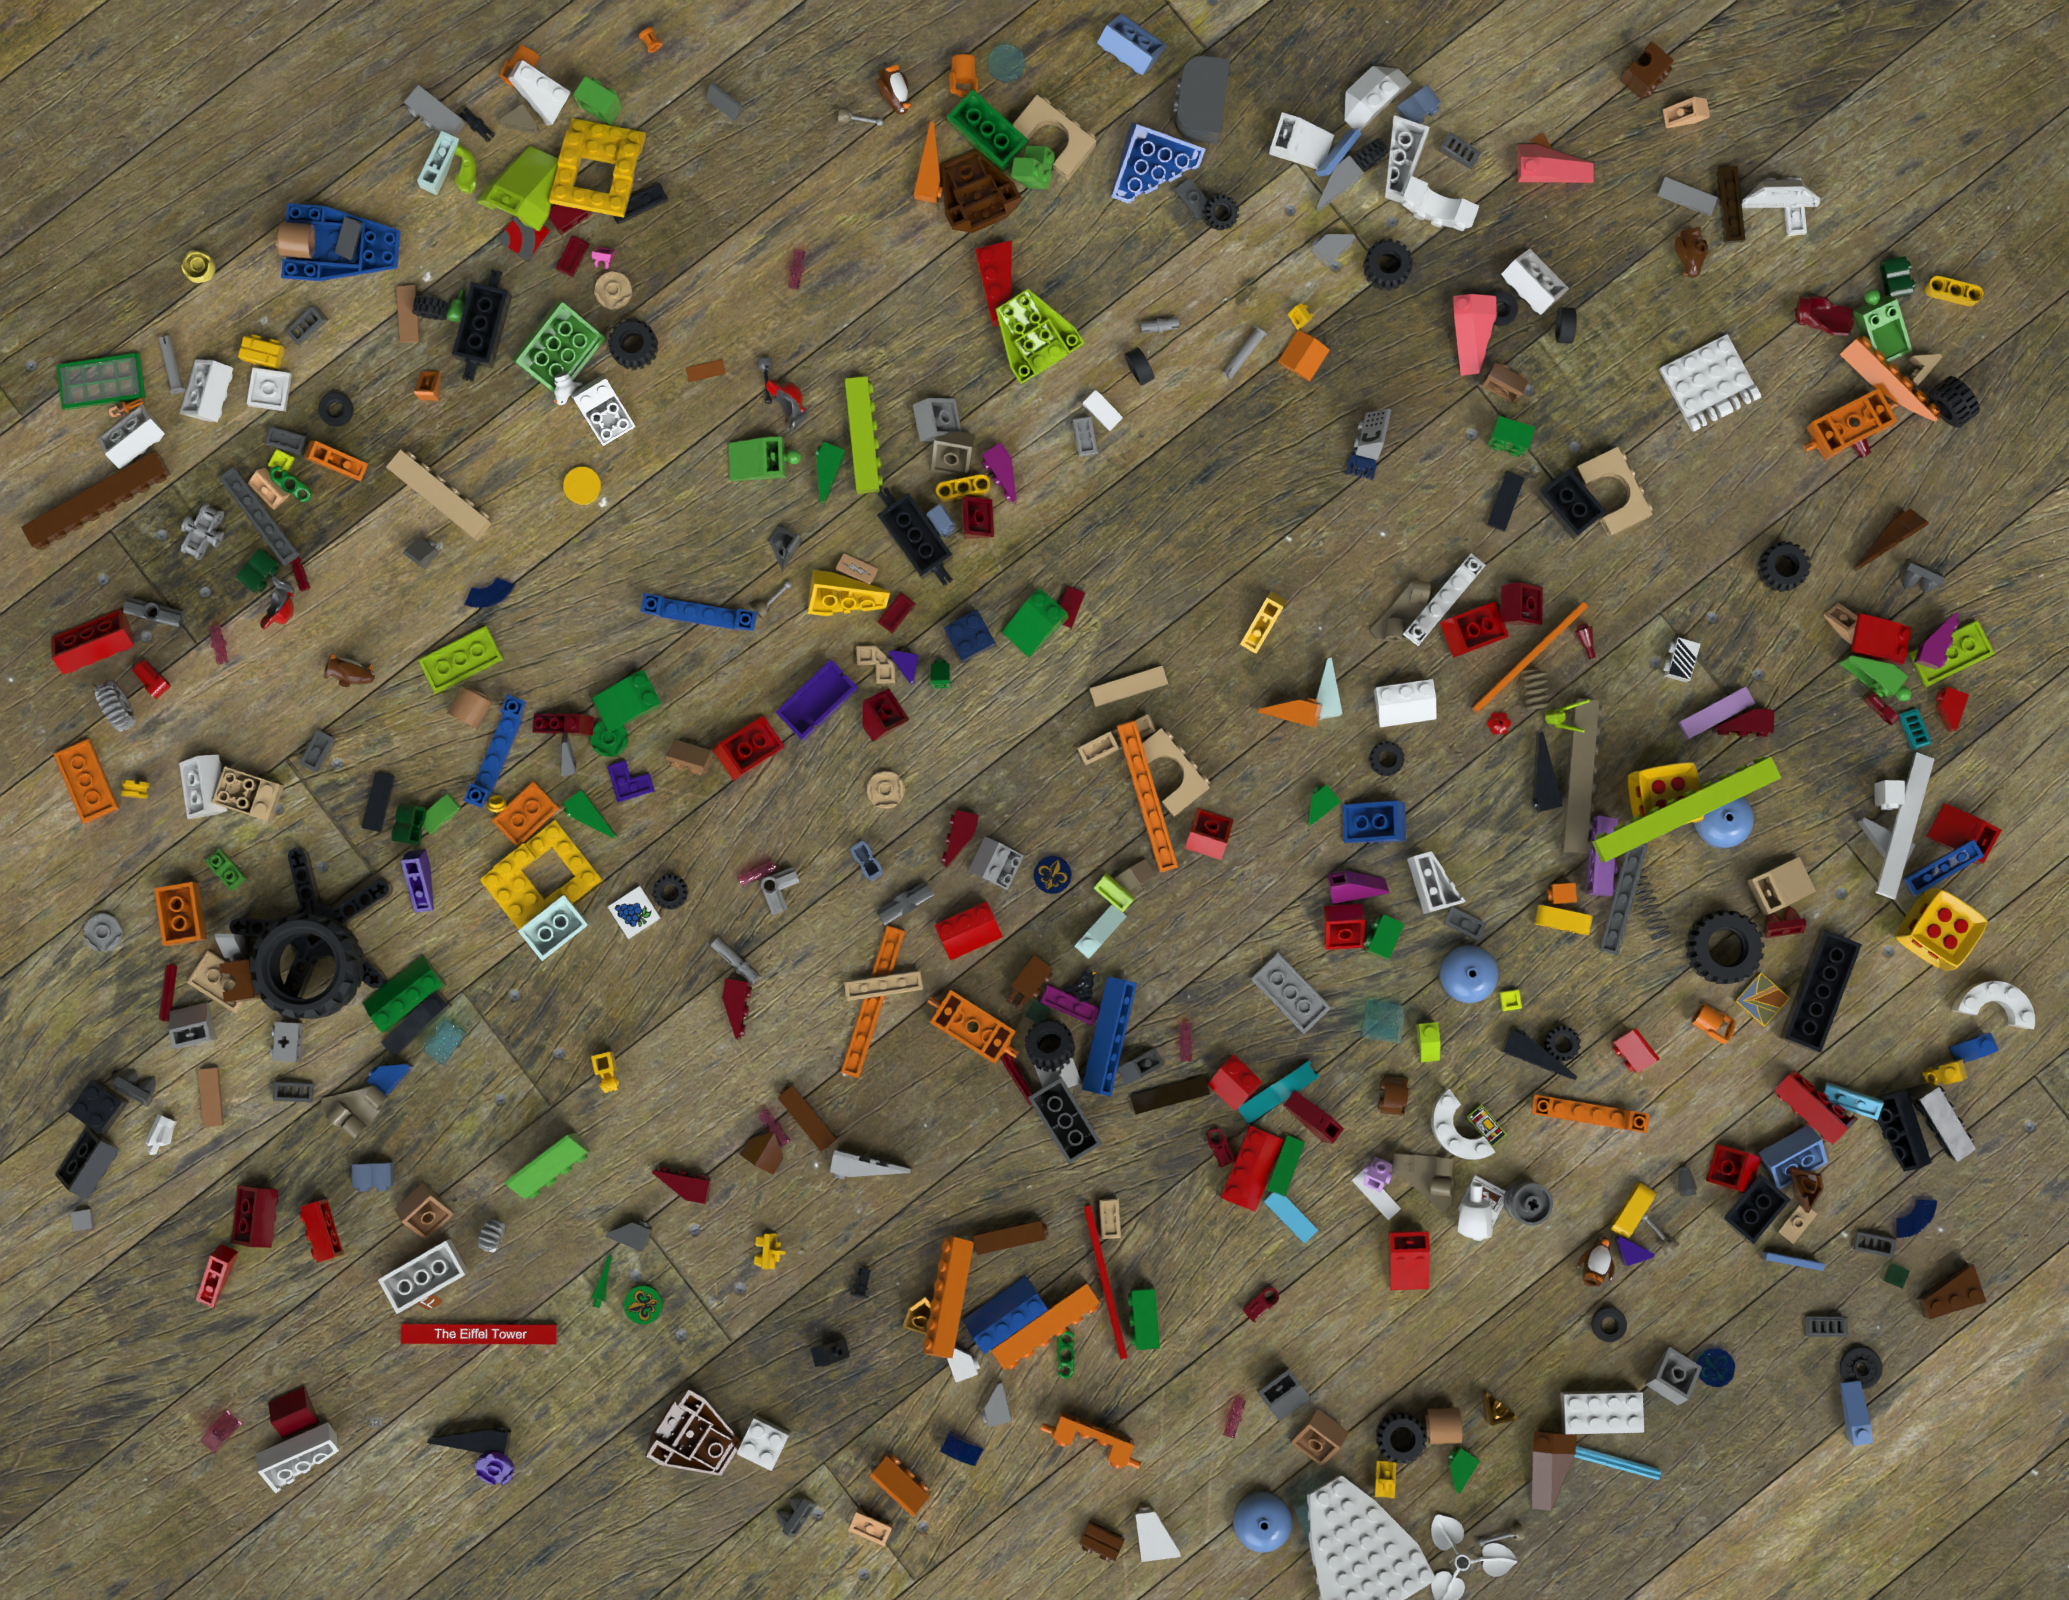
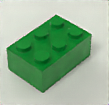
[1127,1286,1160,1350]

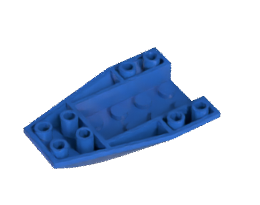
[281,203,401,281]

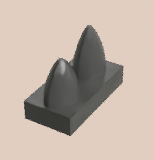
[1904,559,1946,593]
[113,1071,156,1107]
[776,1497,817,1537]

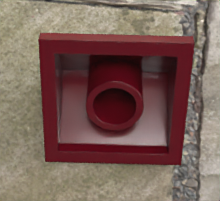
[962,496,994,539]
[268,1387,320,1438]

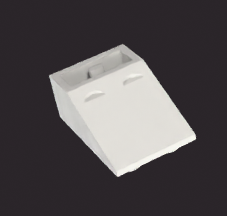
[1269,112,1334,169]
[571,374,635,446]

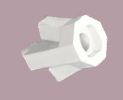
[145,1114,177,1155]

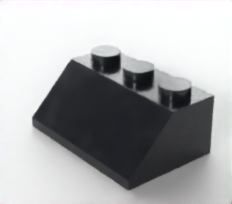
[55,1126,119,1199]
[1723,1174,1791,1244]

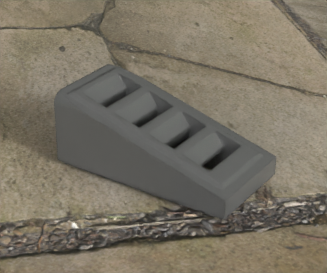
[1439,132,1481,170]
[286,305,329,345]
[560,732,577,777]
[273,1081,314,1102]
[1854,1231,1897,1258]
[1805,1316,1848,1337]

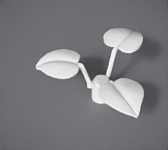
[1431,1514,1517,1600]

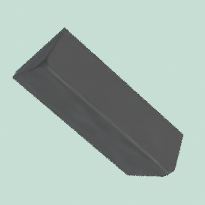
[706,83,743,121]
[335,216,364,260]

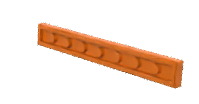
[1472,602,1589,714]
[1116,720,1178,873]
[841,925,905,1078]

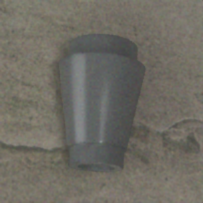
[1678,1167,1697,1196]

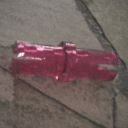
[788,249,806,290]
[208,624,229,665]
[737,860,777,888]
[1178,1023,1193,1062]
[758,1109,791,1147]
[1223,1397,1246,1439]

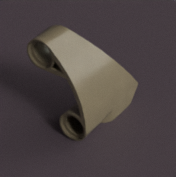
[1369,580,1431,642]
[321,1085,389,1140]
[1392,1153,1454,1212]

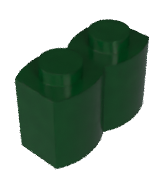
[1880,256,1915,298]
[235,549,281,594]
[392,803,426,845]

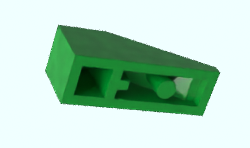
[815,442,846,506]
[563,790,618,839]

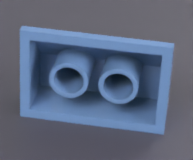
[1097,13,1167,75]
[1759,1125,1828,1190]

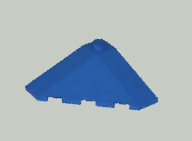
[1111,122,1206,203]

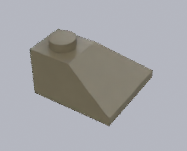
[930,431,975,478]

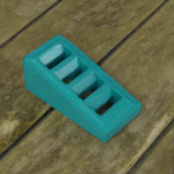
[1898,708,1932,751]

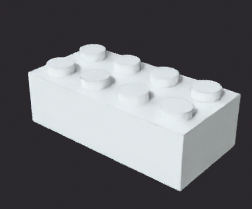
[378,1239,469,1314]
[1560,1390,1644,1434]

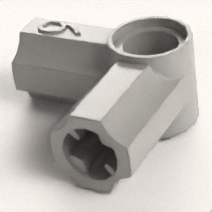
[761,867,799,915]

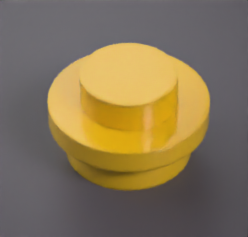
[487,795,507,812]

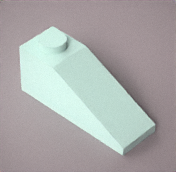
[417,131,459,195]
[1315,658,1343,720]
[1074,905,1127,959]

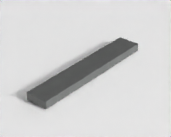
[218,466,300,566]
[1599,843,1649,956]

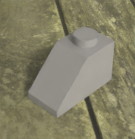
[1312,234,1356,268]
[982,1381,1012,1427]

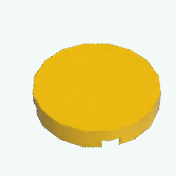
[563,467,602,505]

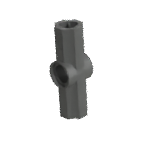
[123,597,185,628]
[876,881,934,925]

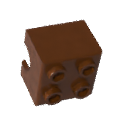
[1620,42,1674,99]
[219,960,261,1003]

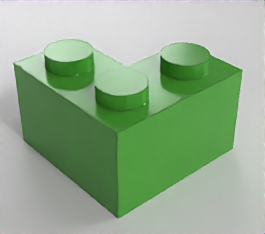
[1011,146,1055,189]

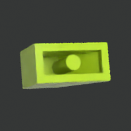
[1416,1022,1440,1063]

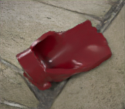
[1794,296,1854,336]

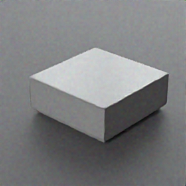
[70,1209,94,1232]

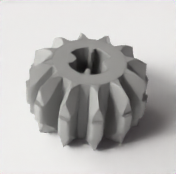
[478,1218,506,1253]

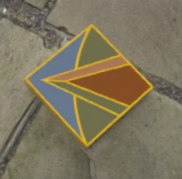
[1734,972,1790,1027]

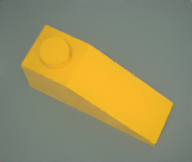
[1240,591,1287,654]

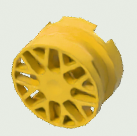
[120,780,150,799]

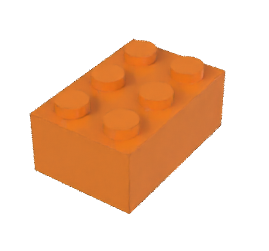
[154,882,207,946]

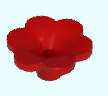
[1487,712,1511,735]

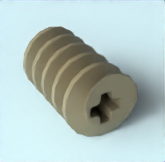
[1523,670,1550,710]

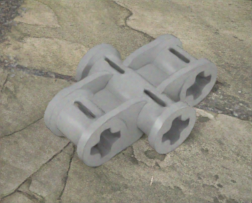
[181,503,224,560]

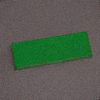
[1266,1135,1305,1197]

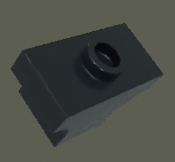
[810,1338,850,1367]

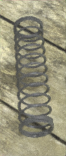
[1620,863,1672,941]

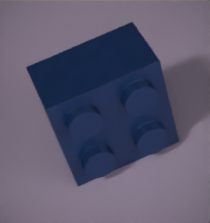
[944,609,996,664]

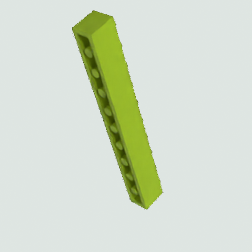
[1592,756,1782,863]

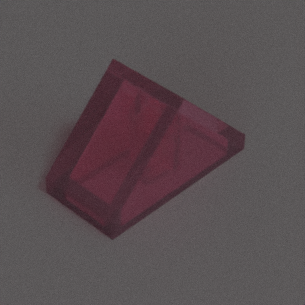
[201,1411,242,1454]

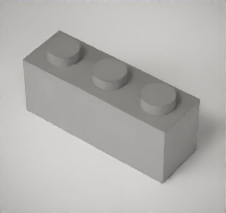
[404,85,465,137]

